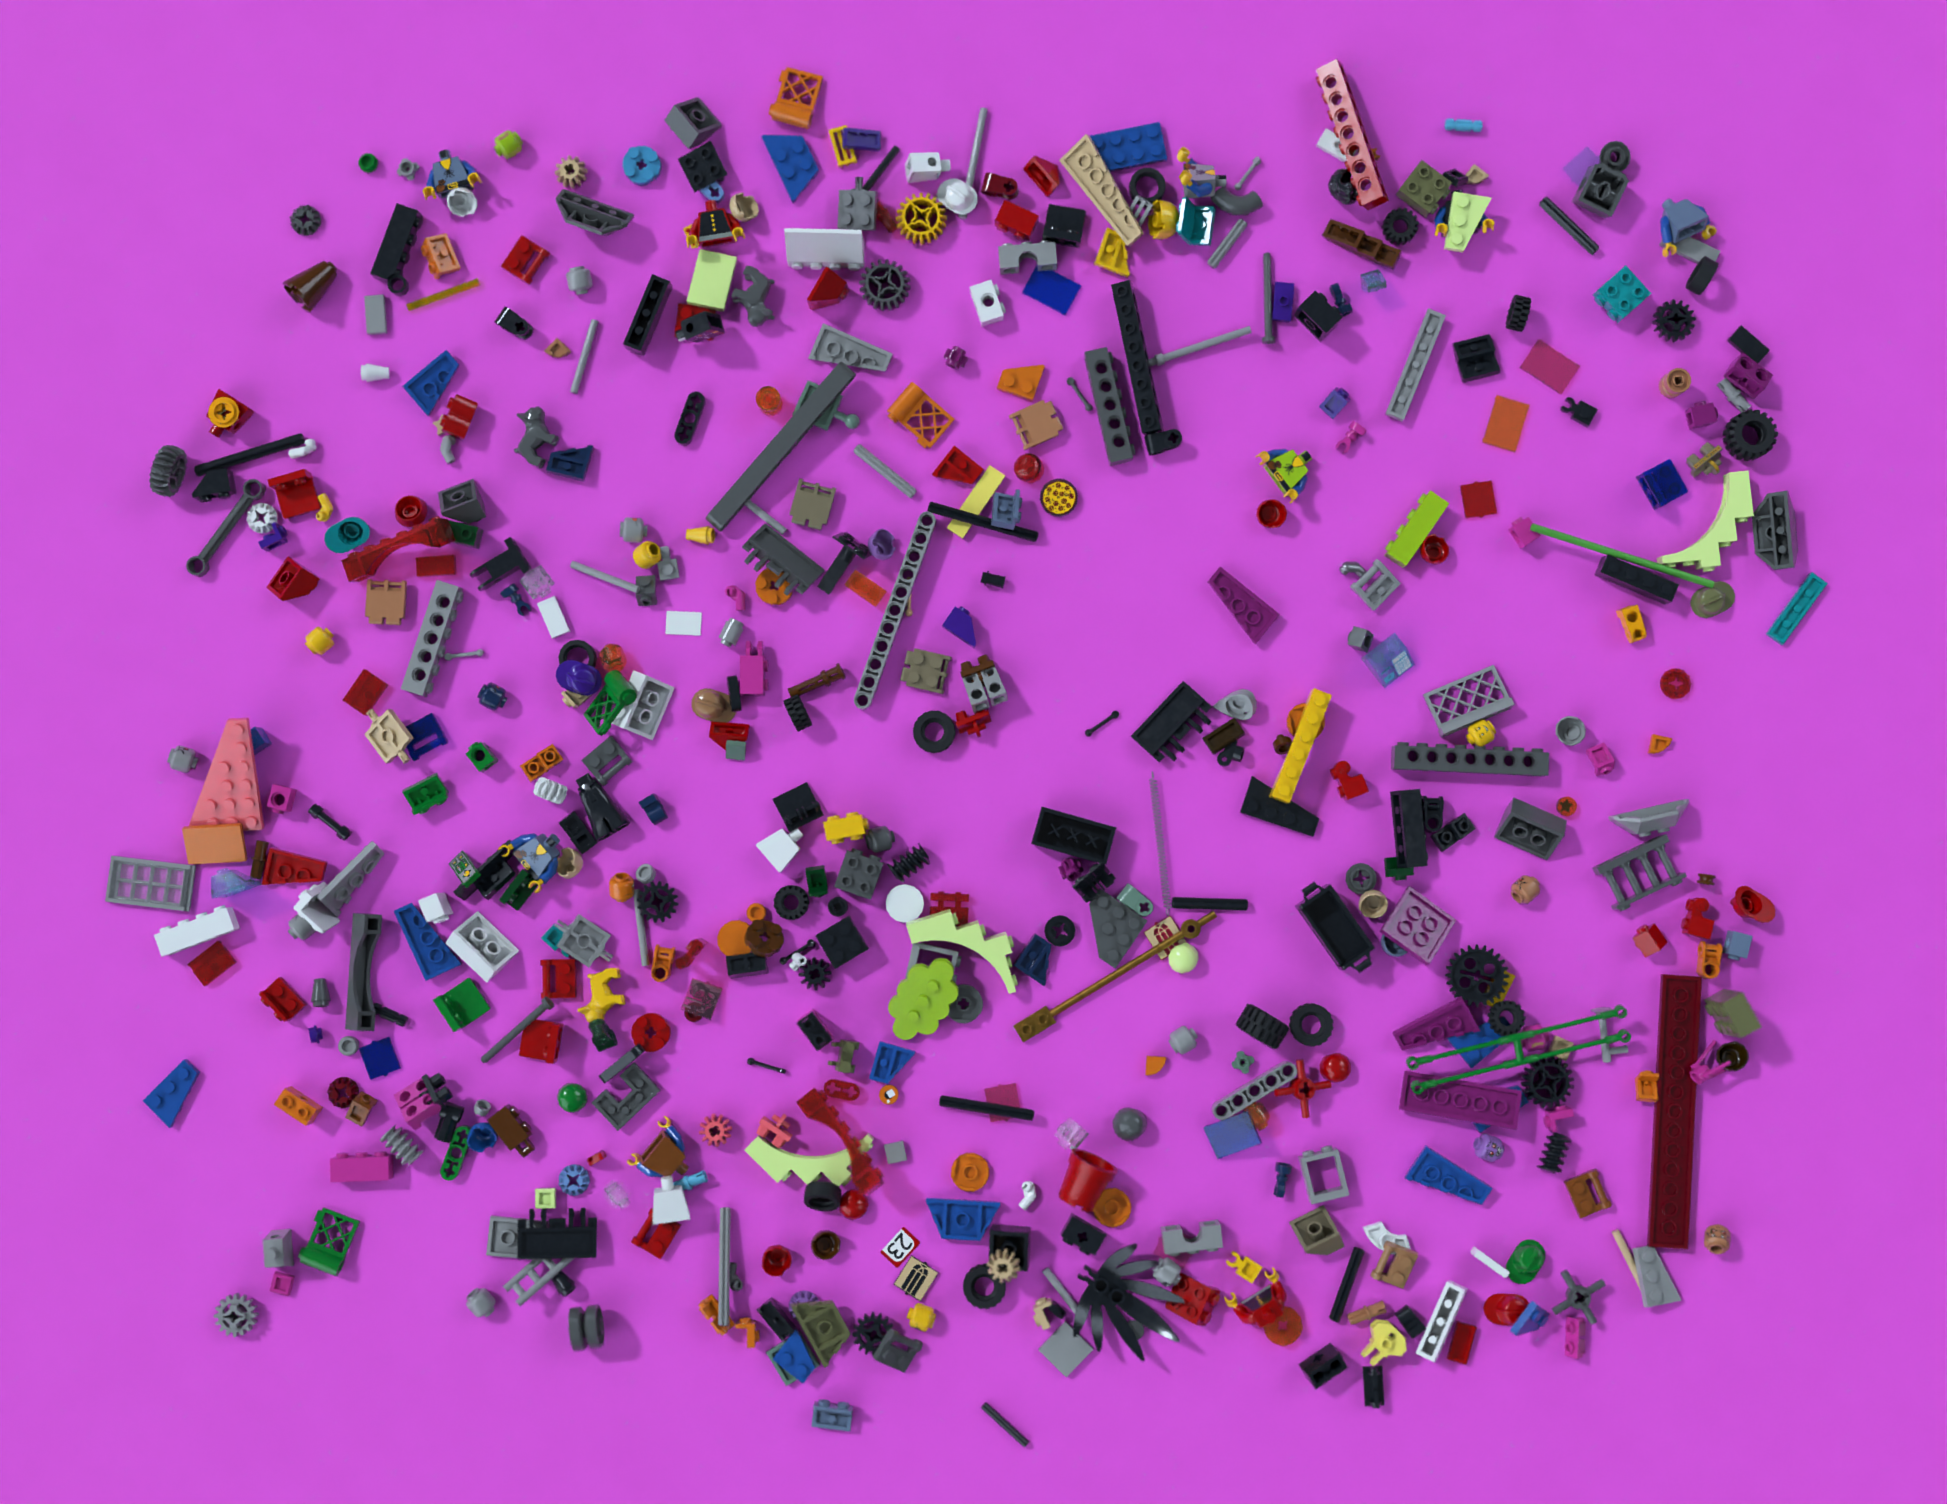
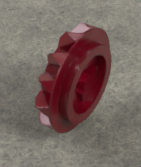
[327,1077,359,1108]

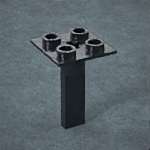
[817,532,872,594]

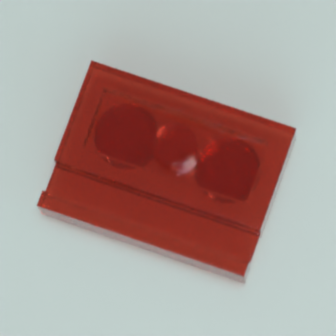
[343,669,389,716]
[187,940,237,986]

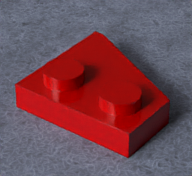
[932,446,985,484]

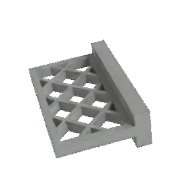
[1423,665,1514,738]

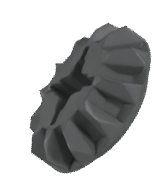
[290,205,321,235]
[1345,863,1376,894]

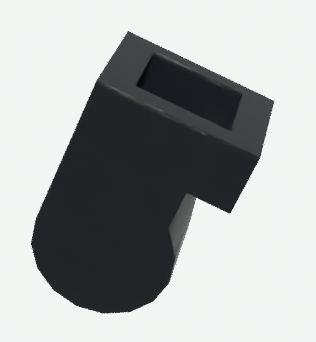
[1394,1304,1426,1339]

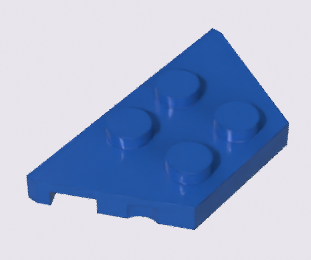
[761,135,819,203]
[926,1197,1000,1241]

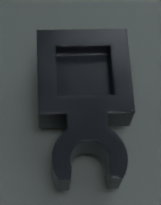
[1560,397,1598,427]

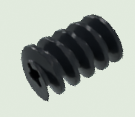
[887,843,930,882]
[1536,1130,1572,1174]

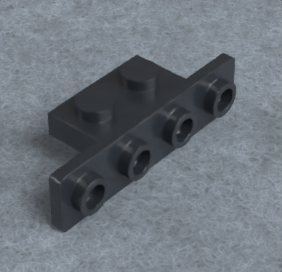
[454,840,516,901]

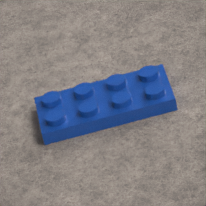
[1090,122,1167,172]

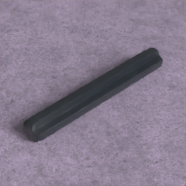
[1539,197,1599,255]
[1172,897,1248,910]
[1329,1247,1364,1322]

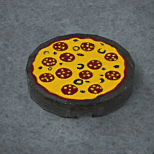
[1040,479,1078,517]

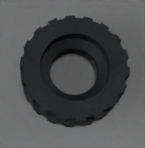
[913,710,955,753]
[1289,1003,1334,1047]
[963,1264,1006,1309]

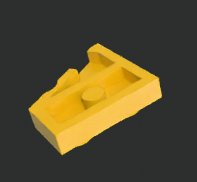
[1094,228,1130,277]

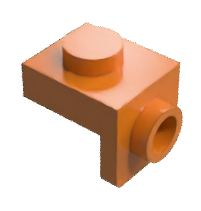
[1635,1070,1659,1102]
[735,1317,760,1348]

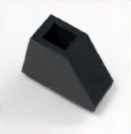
[192,468,236,502]

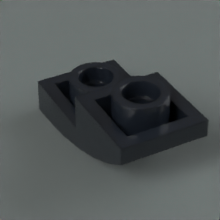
[1430,813,1476,852]

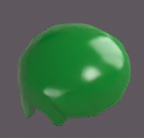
[557,1083,588,1113]

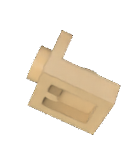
[561,690,593,709]

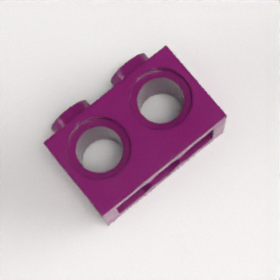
[1723,352,1773,399]

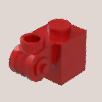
[1330,761,1369,800]
[1681,898,1715,939]

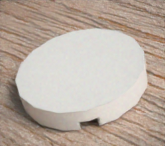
[886,884,924,923]

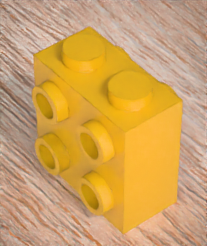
[823,812,869,844]

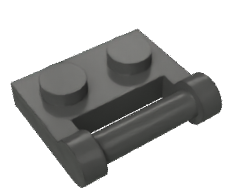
[581,736,633,787]
[873,1329,923,1373]

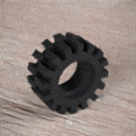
[1382,208,1419,245]
[1506,295,1531,332]
[783,694,812,732]
[774,885,809,920]
[1487,1000,1526,1036]

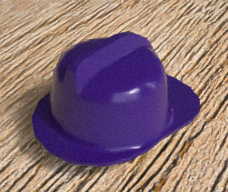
[556,660,602,696]

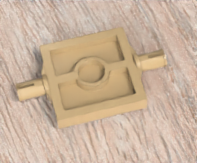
[364,709,414,764]

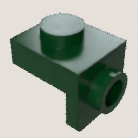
[1384,857,1414,880]
[805,865,828,897]

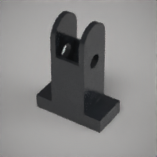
[469,537,533,591]

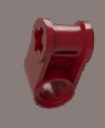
[981,173,1018,200]

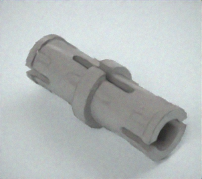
[1716,378,1752,413]

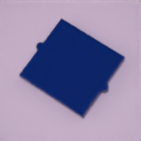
[359,1037,401,1080]

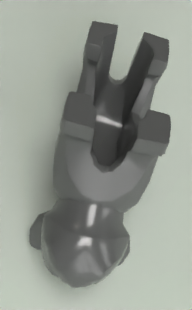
[731,265,775,327]
[514,406,560,468]

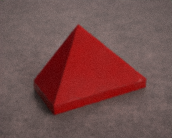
[1023,156,1060,197]
[709,721,750,750]

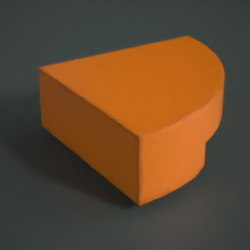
[1648,734,1672,754]
[1145,1056,1166,1076]

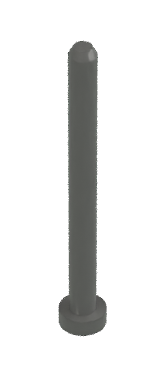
[1262,253,1275,344]
[481,996,554,1063]

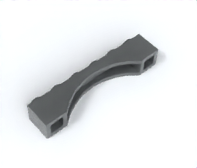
[345,913,382,1031]

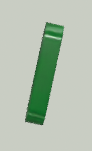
[440,1125,471,1181]

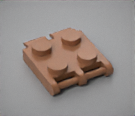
[1009,400,1064,451]
[365,579,407,625]

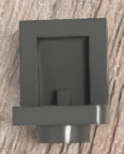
[635,575,657,606]

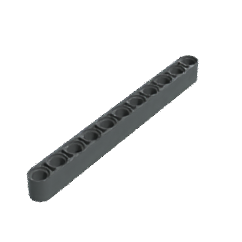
[705,362,856,532]

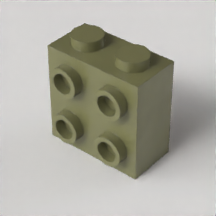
[1396,160,1452,218]

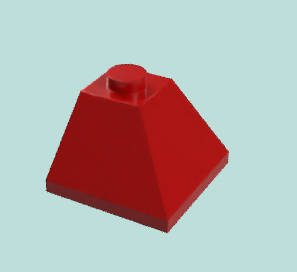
[807,267,849,310]
[266,556,320,601]

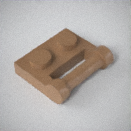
[1370,1241,1418,1289]

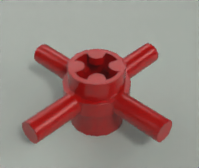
[1274,1059,1331,1118]

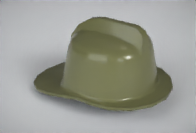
[1690,581,1735,618]

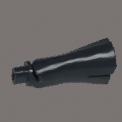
[576,773,630,842]

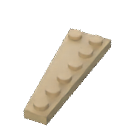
[1059,134,1144,247]

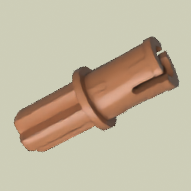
[1347,1301,1387,1325]

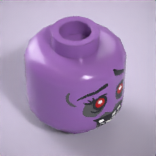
[1473,1134,1504,1162]

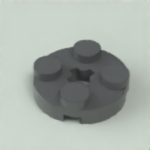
[948,984,983,1023]

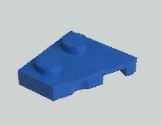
[772,1328,816,1383]

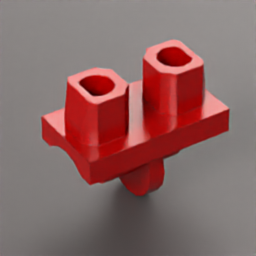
[955,709,992,737]

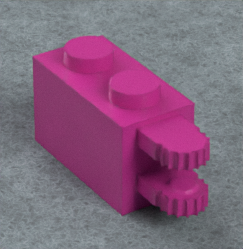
[740,641,768,695]

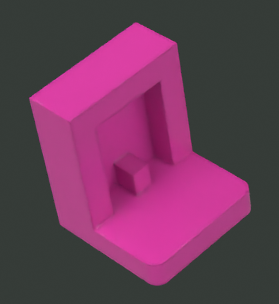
[1543,1104,1574,1132]

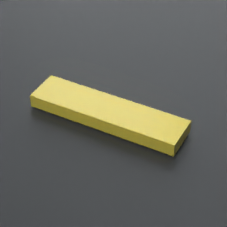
[947,465,1005,539]

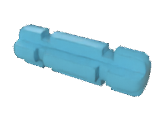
[1445,118,1483,132]

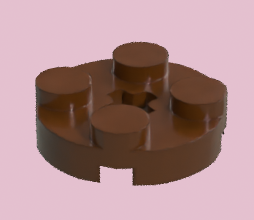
[744,920,784,957]

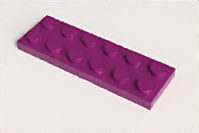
[1399,1071,1522,1130]

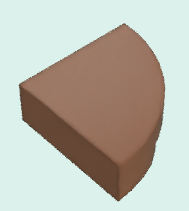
[544,338,571,358]

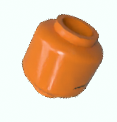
[609,872,634,902]

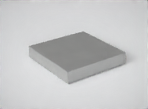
[1038,1321,1093,1377]

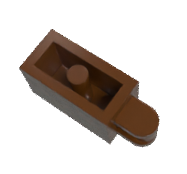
[487,1104,535,1158]

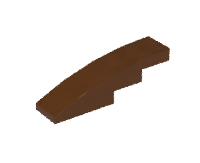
[1322,219,1402,270]

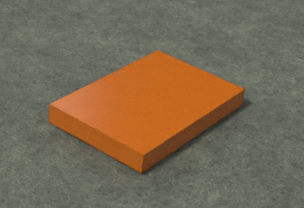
[182,823,248,864]

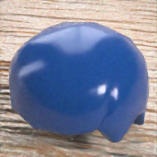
[467,1122,498,1152]

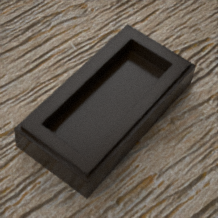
[1202,718,1245,755]

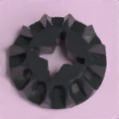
[1044,915,1075,946]

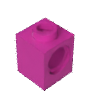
[1508,517,1541,549]
[267,784,297,814]

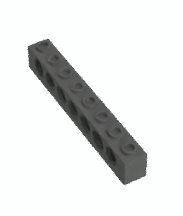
[1391,742,1549,776]

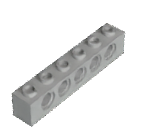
[401,580,464,697]

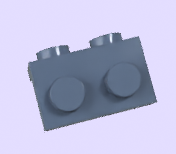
[991,489,1022,530]
[811,1399,853,1431]

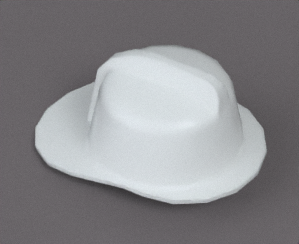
[937,178,978,214]

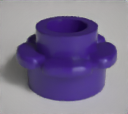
[308,1025,323,1044]

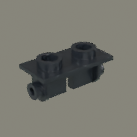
[1362,1365,1384,1408]

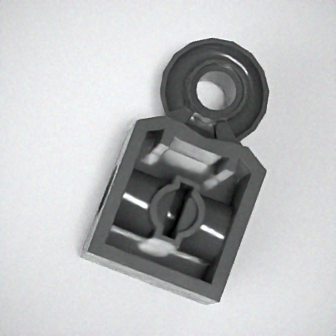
[1572,141,1631,218]

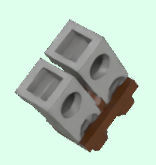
[960,654,1008,713]

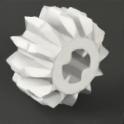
[533,777,568,804]

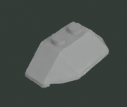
[1608,799,1689,837]

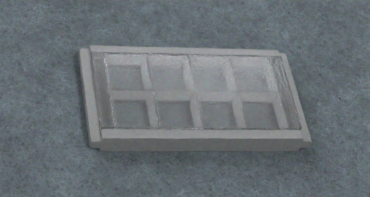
[105,856,196,912]

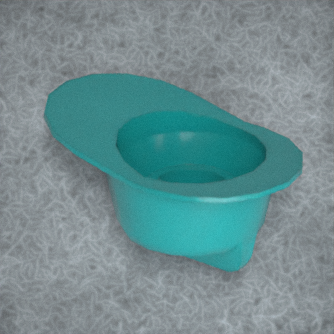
[324,517,370,553]

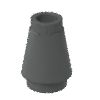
[311,978,331,1007]

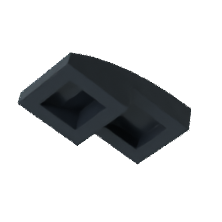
[559,811,598,854]

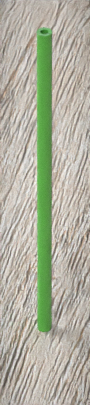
[1530,523,1715,588]

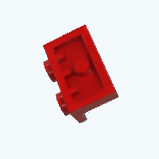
[259,977,307,1022]

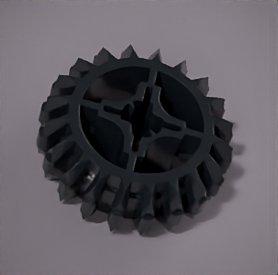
[1521,1056,1574,1108]

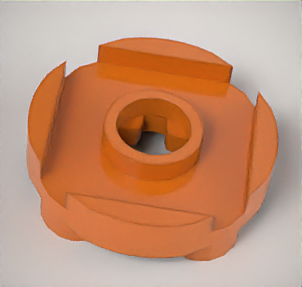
[755,568,793,605]

